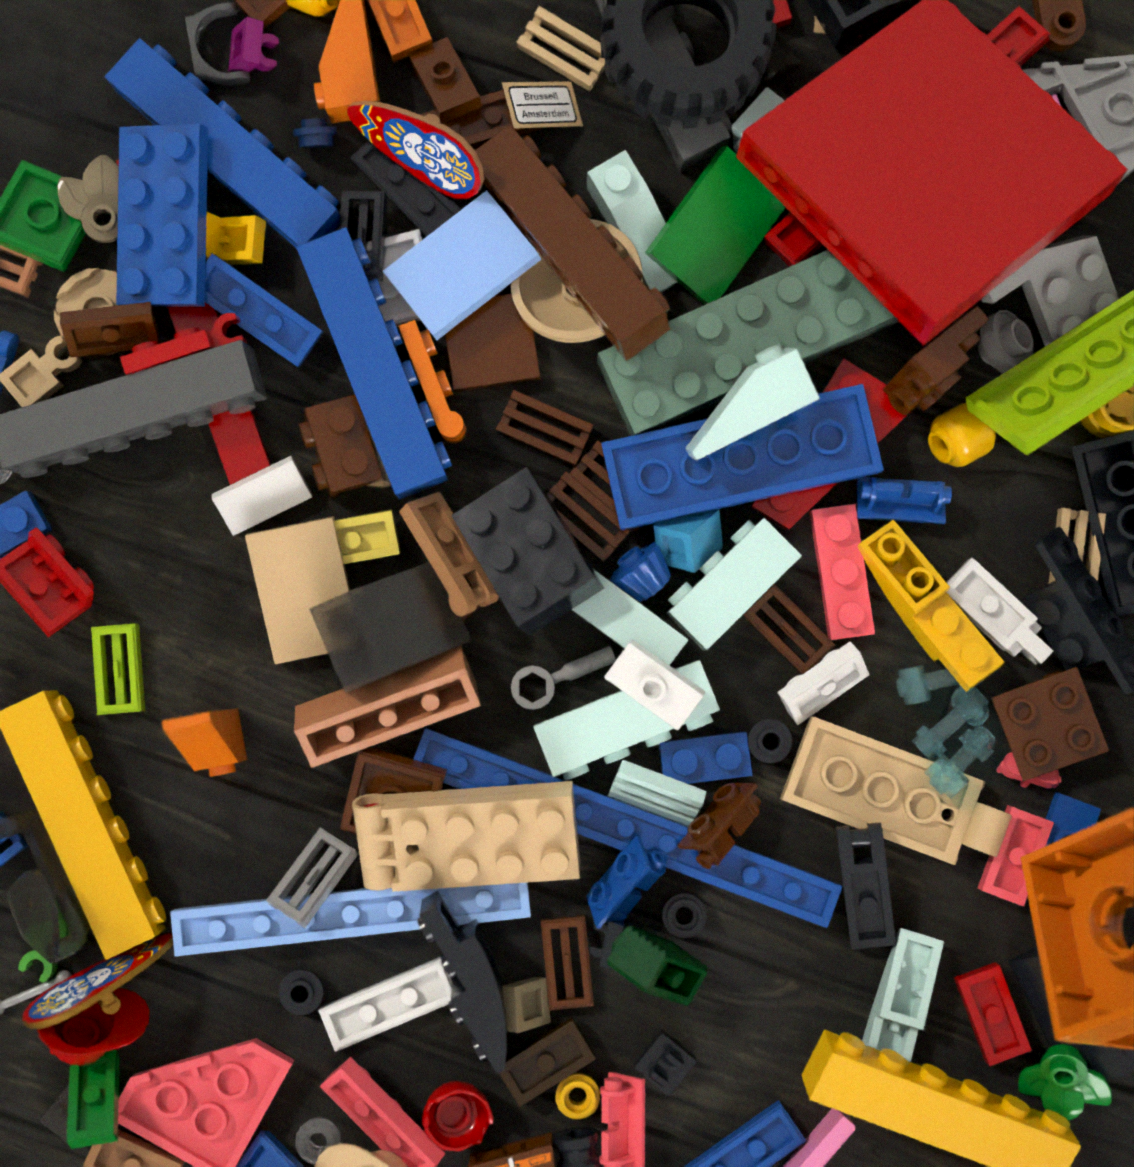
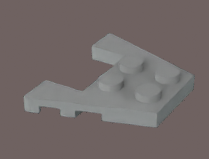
[1019,54,1134,184]
[982,235,1119,346]

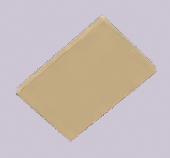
[245,516,363,664]

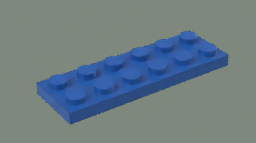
[601,384,884,531]

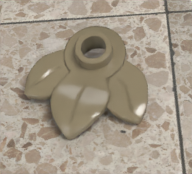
[57,155,119,243]

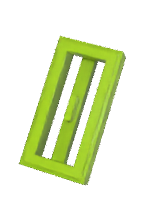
[91,623,145,715]

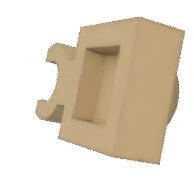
[0,336,83,407]

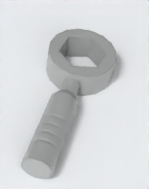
[511,646,616,710]

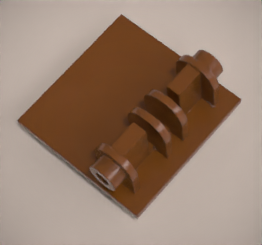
[991,667,1109,781]

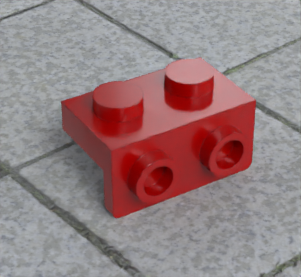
[0,527,94,638]

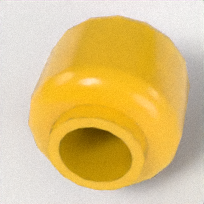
[928,403,996,467]

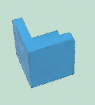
[653,509,723,573]

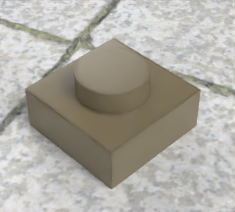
[502,977,551,1033]

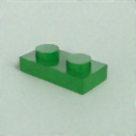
[67,1049,120,1149]

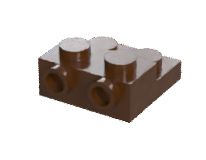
[883,306,989,416]

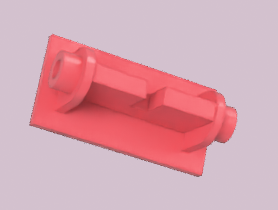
[599,1072,645,1167]

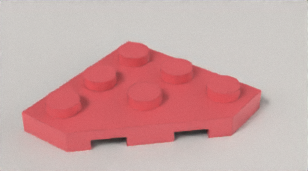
[118,1038,295,1167]

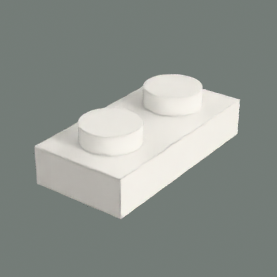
[778,641,869,725]

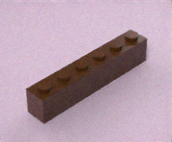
[475,125,670,362]

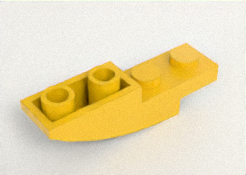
[858,519,1005,692]

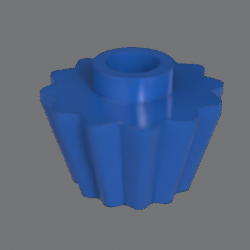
[609,542,671,602]

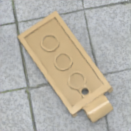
[780,716,1012,865]

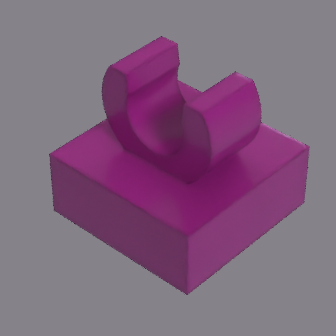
[228,17,279,73]

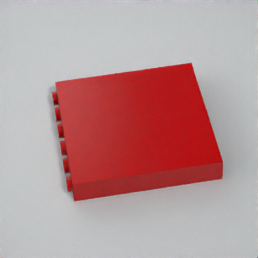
[736,0,1128,345]

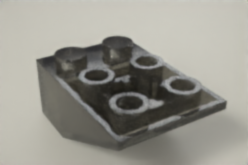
[309,562,472,694]

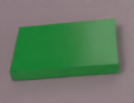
[645,146,785,305]

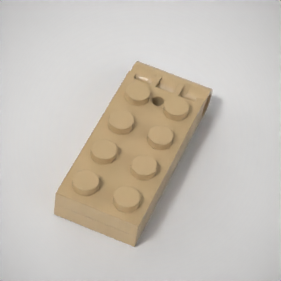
[352,781,581,892]

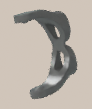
[185,2,250,86]

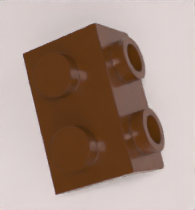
[298,394,382,499]

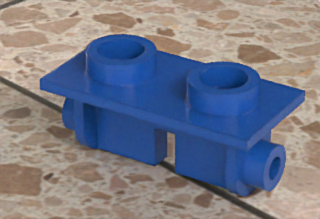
[857,477,952,524]
[586,835,667,929]

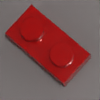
[954,962,1032,1066]

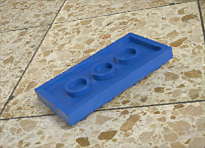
[116,123,208,307]

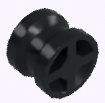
[553,1127,602,1167]

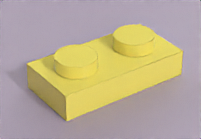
[334,510,401,564]

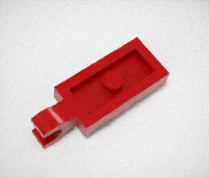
[120,313,247,375]

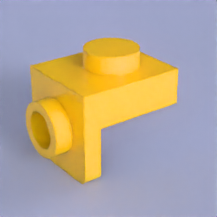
[206,212,266,265]

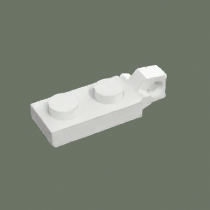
[946,558,1053,665]

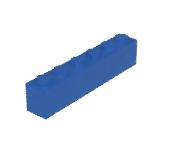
[105,38,340,249]
[296,227,452,499]

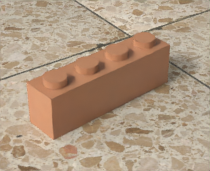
[294,645,481,768]

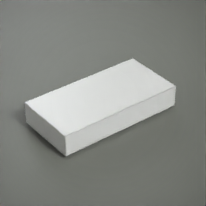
[212,456,312,536]

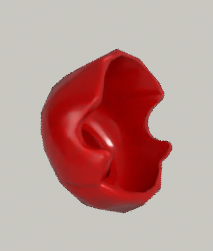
[422,1080,493,1152]

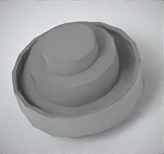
[978,310,1033,373]

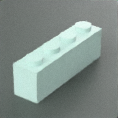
[533,660,720,781]

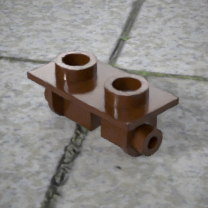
[677,783,761,869]

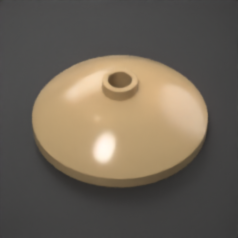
[511,219,643,343]

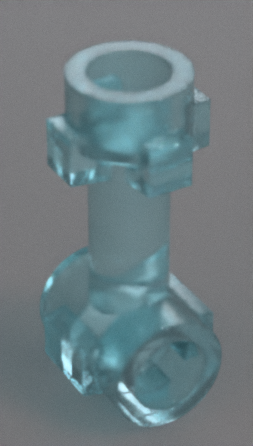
[895,665,983,705]
[912,687,989,760]
[924,726,996,799]

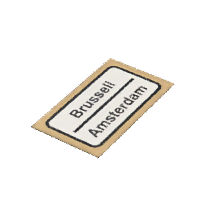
[502,82,583,128]

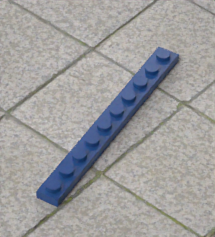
[413,728,843,928]

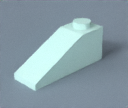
[587,150,678,293]
[686,344,819,460]

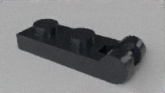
[836,822,896,950]

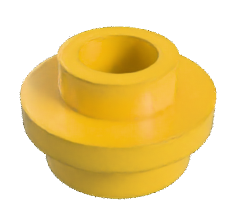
[555,1073,600,1120]

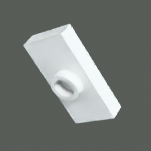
[604,639,706,730]

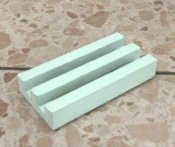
[608,760,706,826]

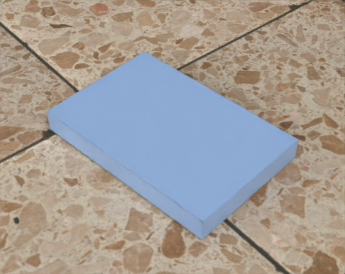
[383,190,541,340]

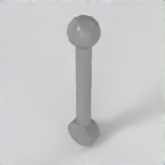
[0,970,72,1015]

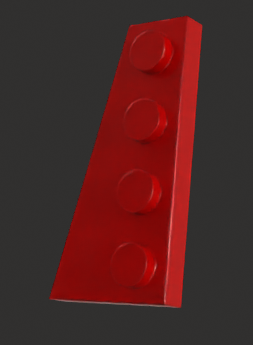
[750,359,909,530]

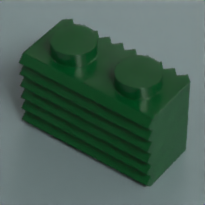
[607,926,708,1006]

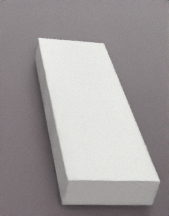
[318,957,453,1052]

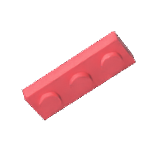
[810,504,875,640]
[320,1057,446,1167]

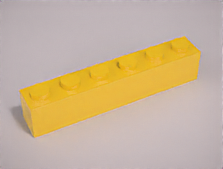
[0,690,166,960]
[801,1029,1081,1167]

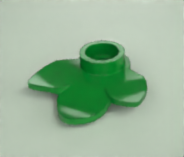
[1018,1044,1112,1120]

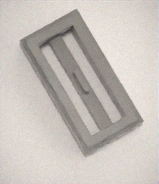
[266,827,358,928]

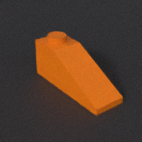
[314,0,380,124]
[162,708,248,777]

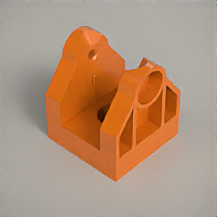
[1020,808,1134,1050]

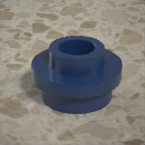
[293,118,337,148]

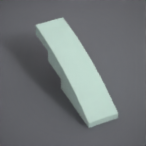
[572,569,688,665]
[862,928,944,1062]

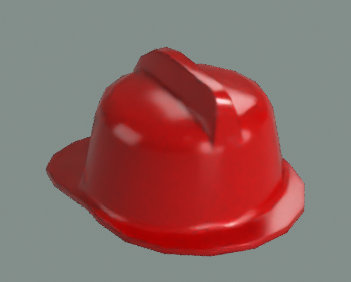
[37,988,150,1066]

